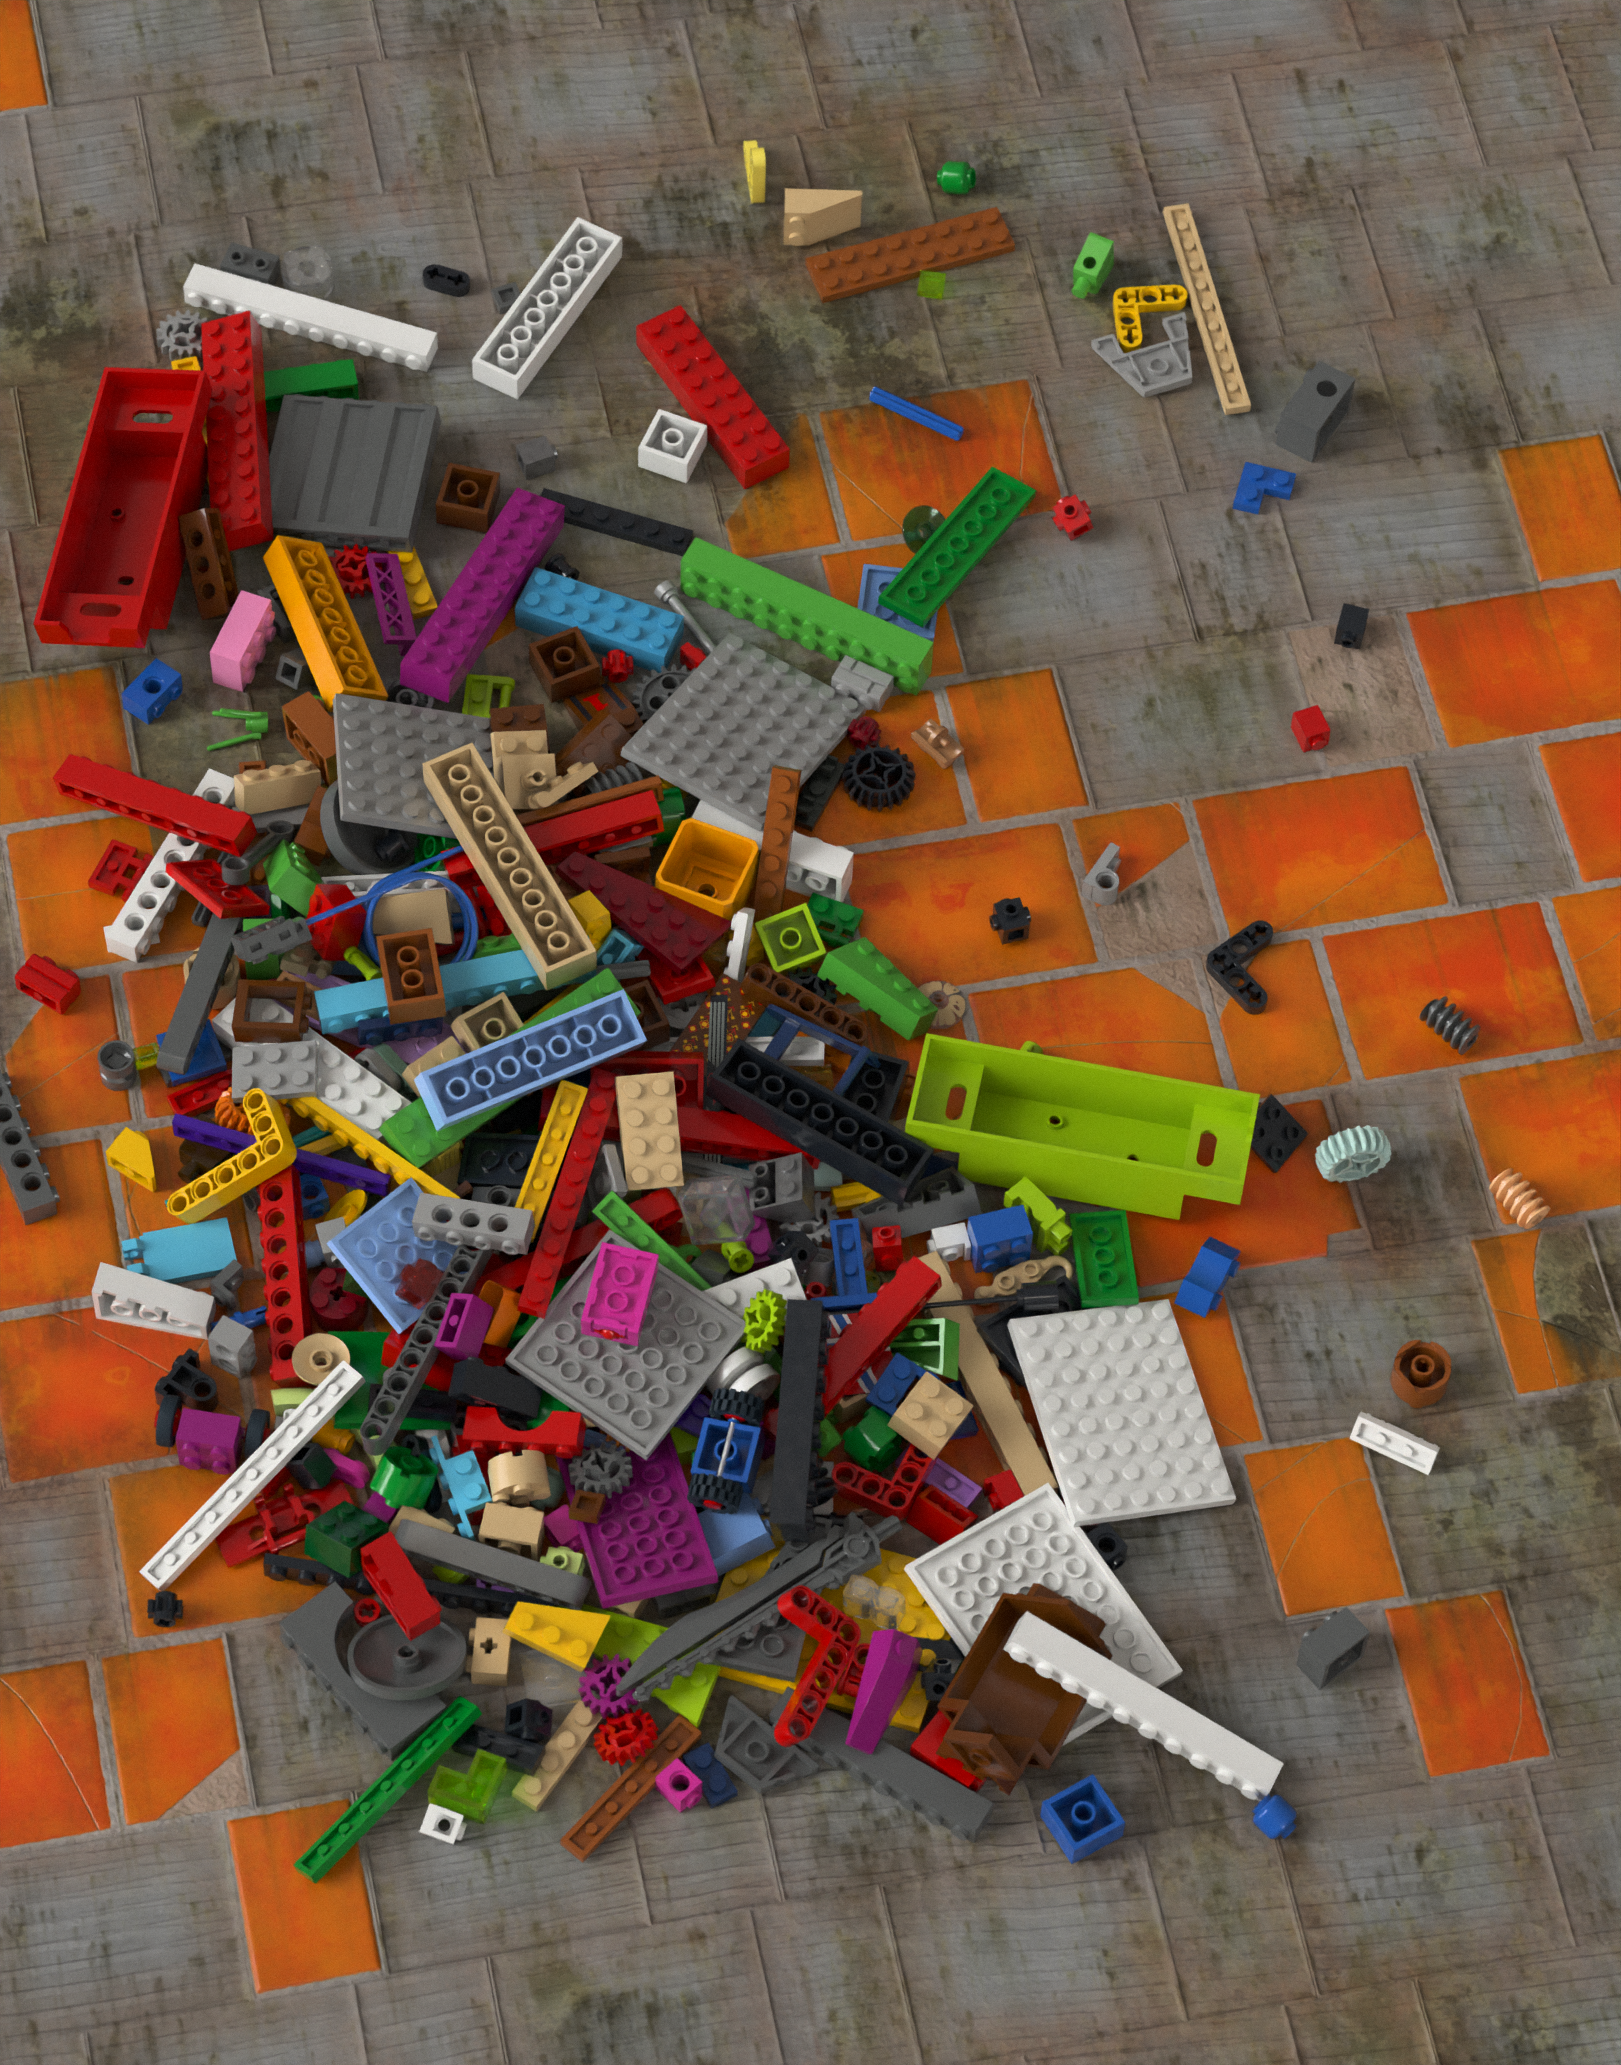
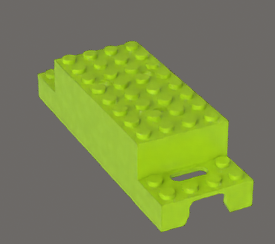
[905,1033,1260,1220]

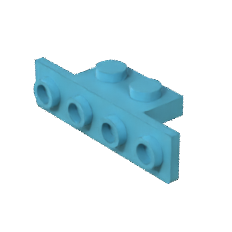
[429,1435,493,1541]

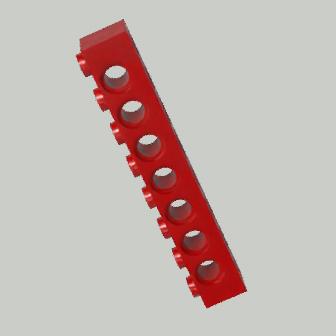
[256,1164,312,1388]

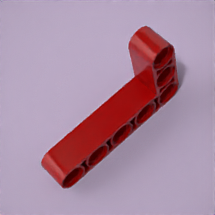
[831,1391,958,1521]
[774,1585,861,1747]

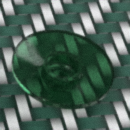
[902,505,946,554]

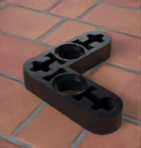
[1206,920,1273,1015]

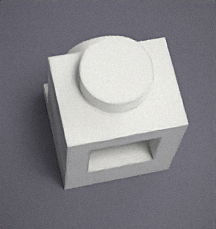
[927,1222,971,1261]
[419,1803,467,1845]

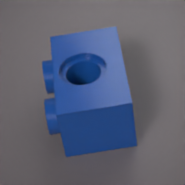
[121,658,183,725]

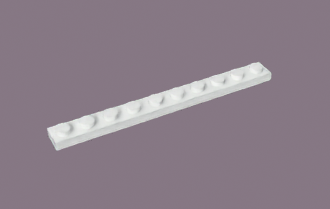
[139,1360,366,1592]

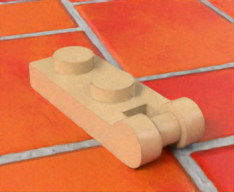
[524,762,598,810]

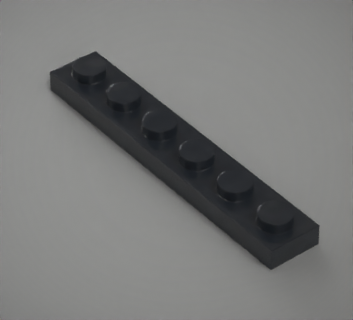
[540,488,693,556]

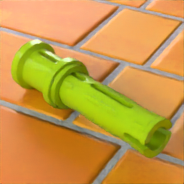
[708,1213,754,1273]

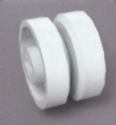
[706,1347,780,1401]

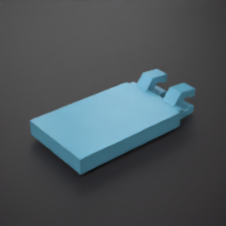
[121,1217,237,1284]

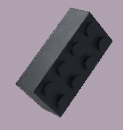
[842,1051,909,1125]

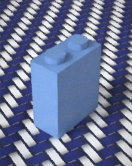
[697,1492,775,1576]

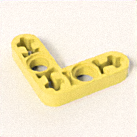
[743,140,766,204]

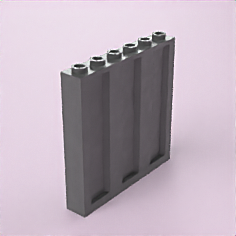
[269,394,441,552]

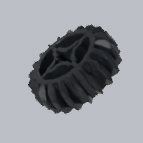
[842,743,916,812]

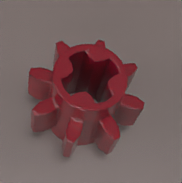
[847,716,881,750]

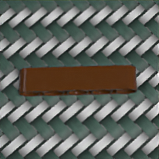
[741,963,868,1053]

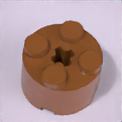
[1390,1340,1451,1408]

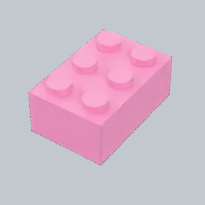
[209,590,276,692]

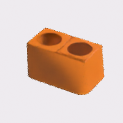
[478,1281,521,1348]

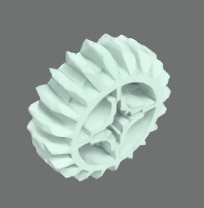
[1315,1125,1392,1183]

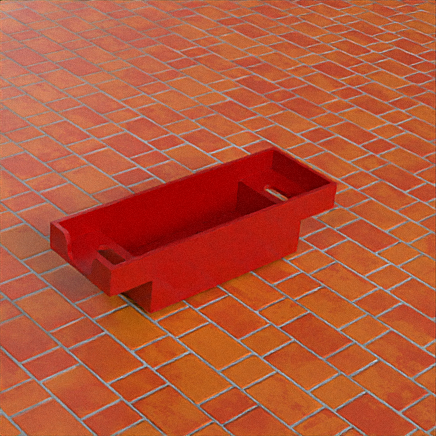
[33,367,213,648]

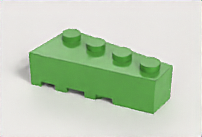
[817,937,939,1041]

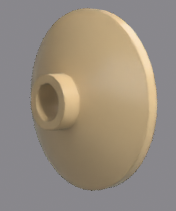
[292,1333,350,1385]

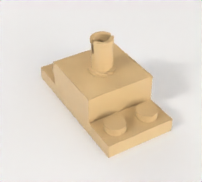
[491,730,559,815]

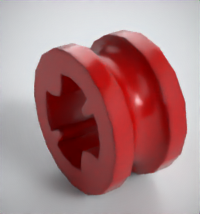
[354,1598,381,1628]

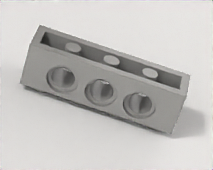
[412,1193,535,1255]

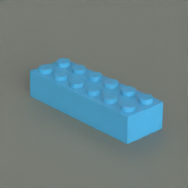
[515,567,684,673]

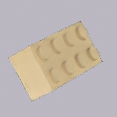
[615,1072,684,1191]

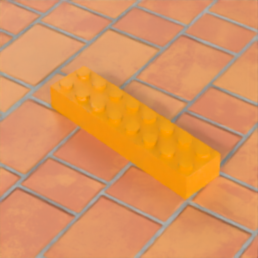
[263,535,388,712]

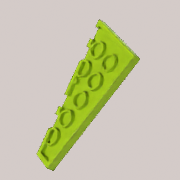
[557,1604,722,1728]

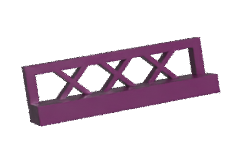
[365,553,417,656]

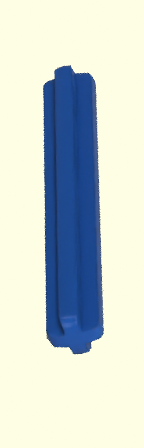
[869,387,964,441]

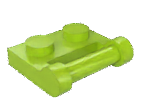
[462,674,515,718]
[344,946,382,981]

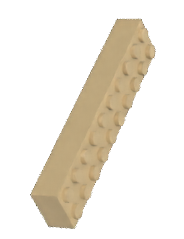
[422,743,597,990]

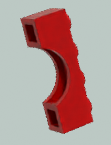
[462,1406,587,1459]

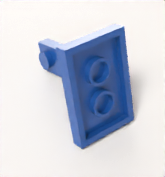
[811,1218,878,1311]

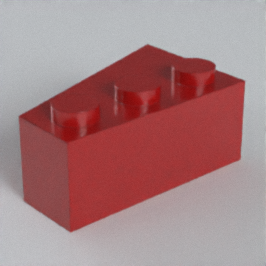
[361,1531,442,1641]

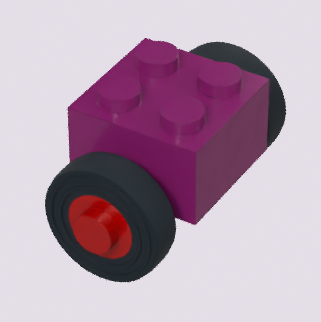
[154,1395,272,1474]

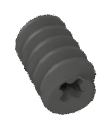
[585,762,644,796]
[1419,996,1481,1055]

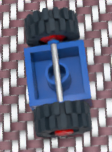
[687,1388,766,1514]

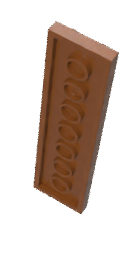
[805,207,1015,303]

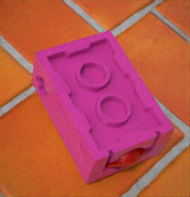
[581,1242,659,1347]

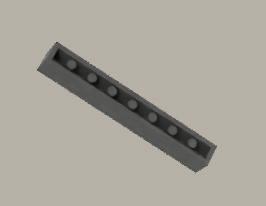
[769,1687,994,1843]

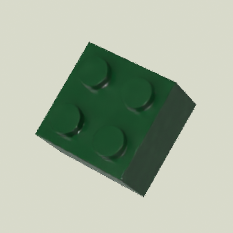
[304,1500,389,1578]

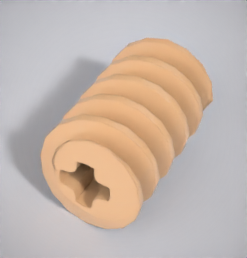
[1489,1168,1550,1229]

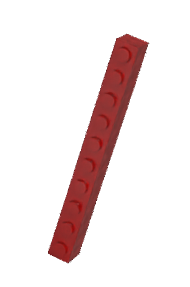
[537,1087,820,1170]

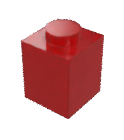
[1291,705,1331,753]

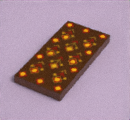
[670,973,767,1077]

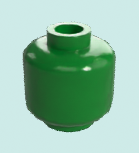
[937,161,976,195]

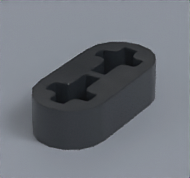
[423,264,470,297]

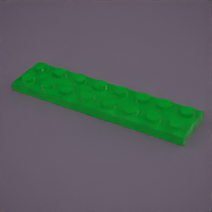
[878,466,1036,628]

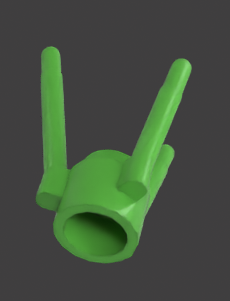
[207,708,268,751]

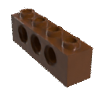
[178,508,239,620]

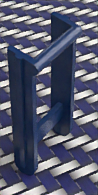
[764,1004,881,1096]

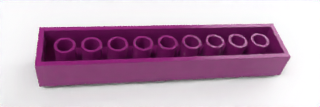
[400,487,565,703]

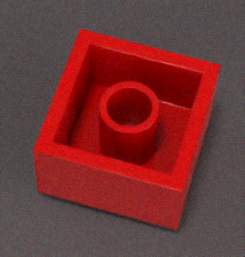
[305,884,367,961]

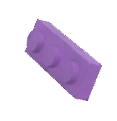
[895,1443,983,1509]

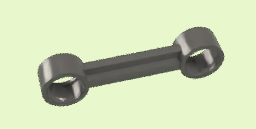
[222,820,294,885]

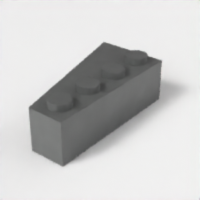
[851,1167,982,1248]

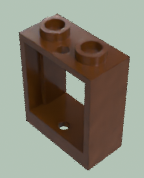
[232,979,312,1043]

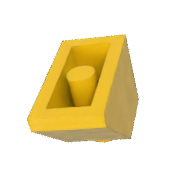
[106,1127,157,1193]

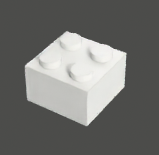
[638,409,707,483]

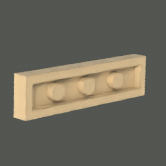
[512,1700,604,1812]

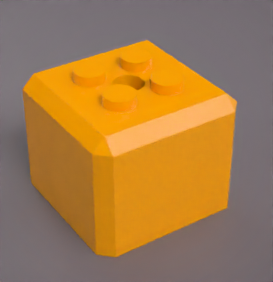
[656,818,759,936]

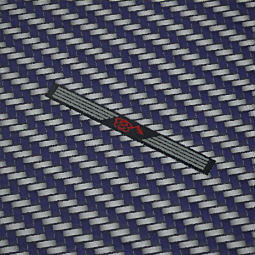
[700,995,728,1185]

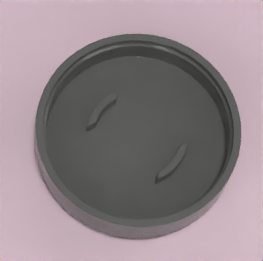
[320,779,420,875]

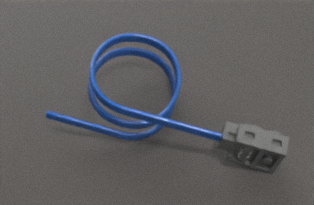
[230,845,478,970]

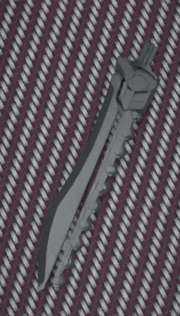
[616,1512,903,1703]

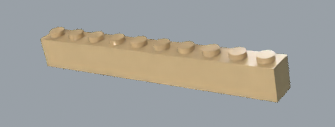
[908,1251,1060,1496]

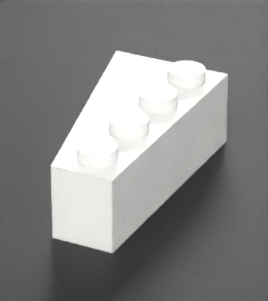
[92,1262,216,1340]

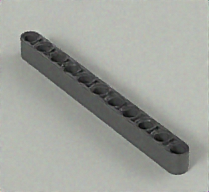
[360,1185,514,1456]

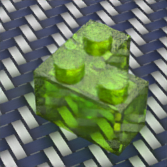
[428,1749,507,1825]

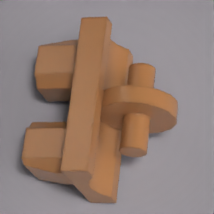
[911,719,964,769]

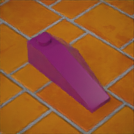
[845,1629,923,1755]

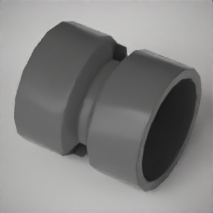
[97,1040,137,1091]

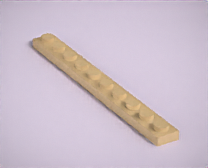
[1163,203,1251,415]

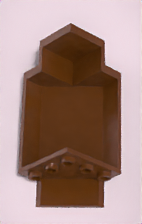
[936,1583,1113,1796]

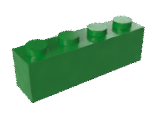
[264,359,359,413]

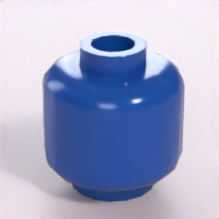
[1252,1794,1297,1839]

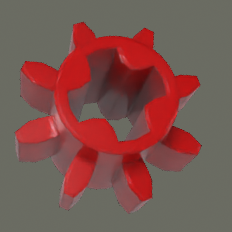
[601,649,634,683]

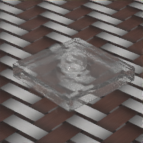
[519,1650,584,1707]

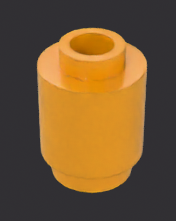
[312,1419,355,1455]

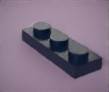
[357,1017,444,1045]

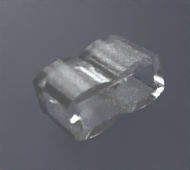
[843,1575,905,1630]

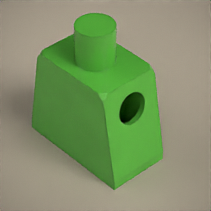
[1071,232,1114,299]

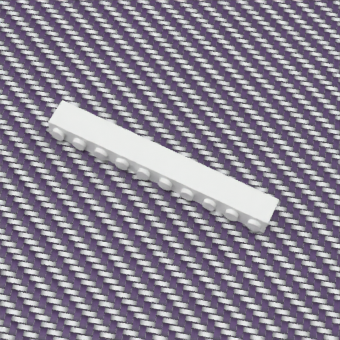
[183,264,438,372]
[1003,1612,1284,1801]

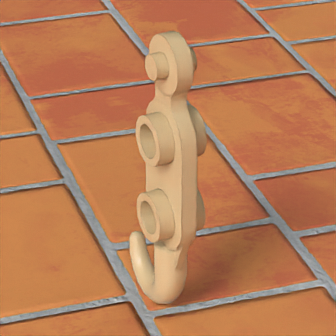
[974,1255,1074,1306]

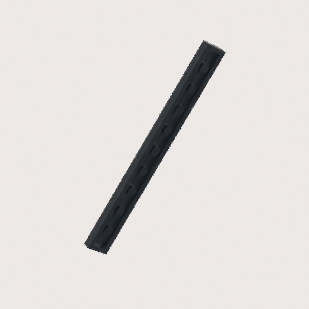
[263,1553,556,1618]

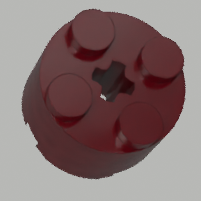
[309,1268,368,1333]

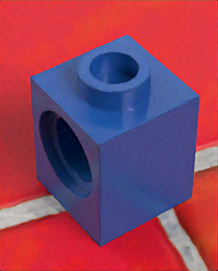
[300,1174,330,1221]

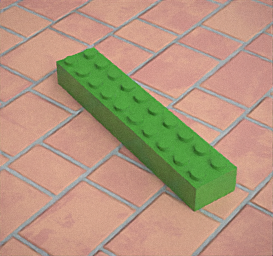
[680,537,934,696]
[378,968,641,1169]

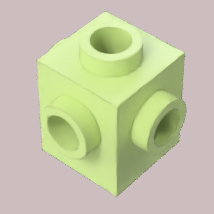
[540,1546,585,1576]

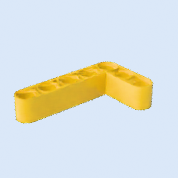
[167,1088,297,1224]

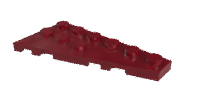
[555,851,732,976]

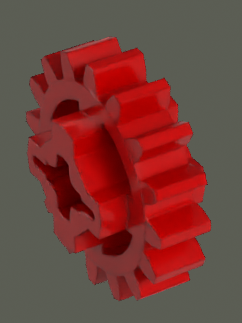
[328,544,383,599]
[593,1708,658,1766]

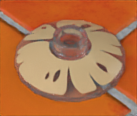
[918,981,966,1029]

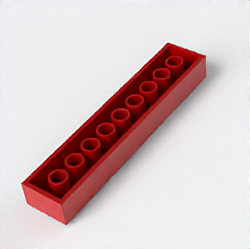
[201,310,273,551]

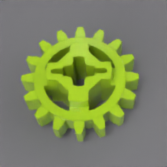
[741,1289,787,1354]

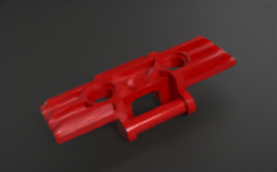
[215,1479,355,1568]

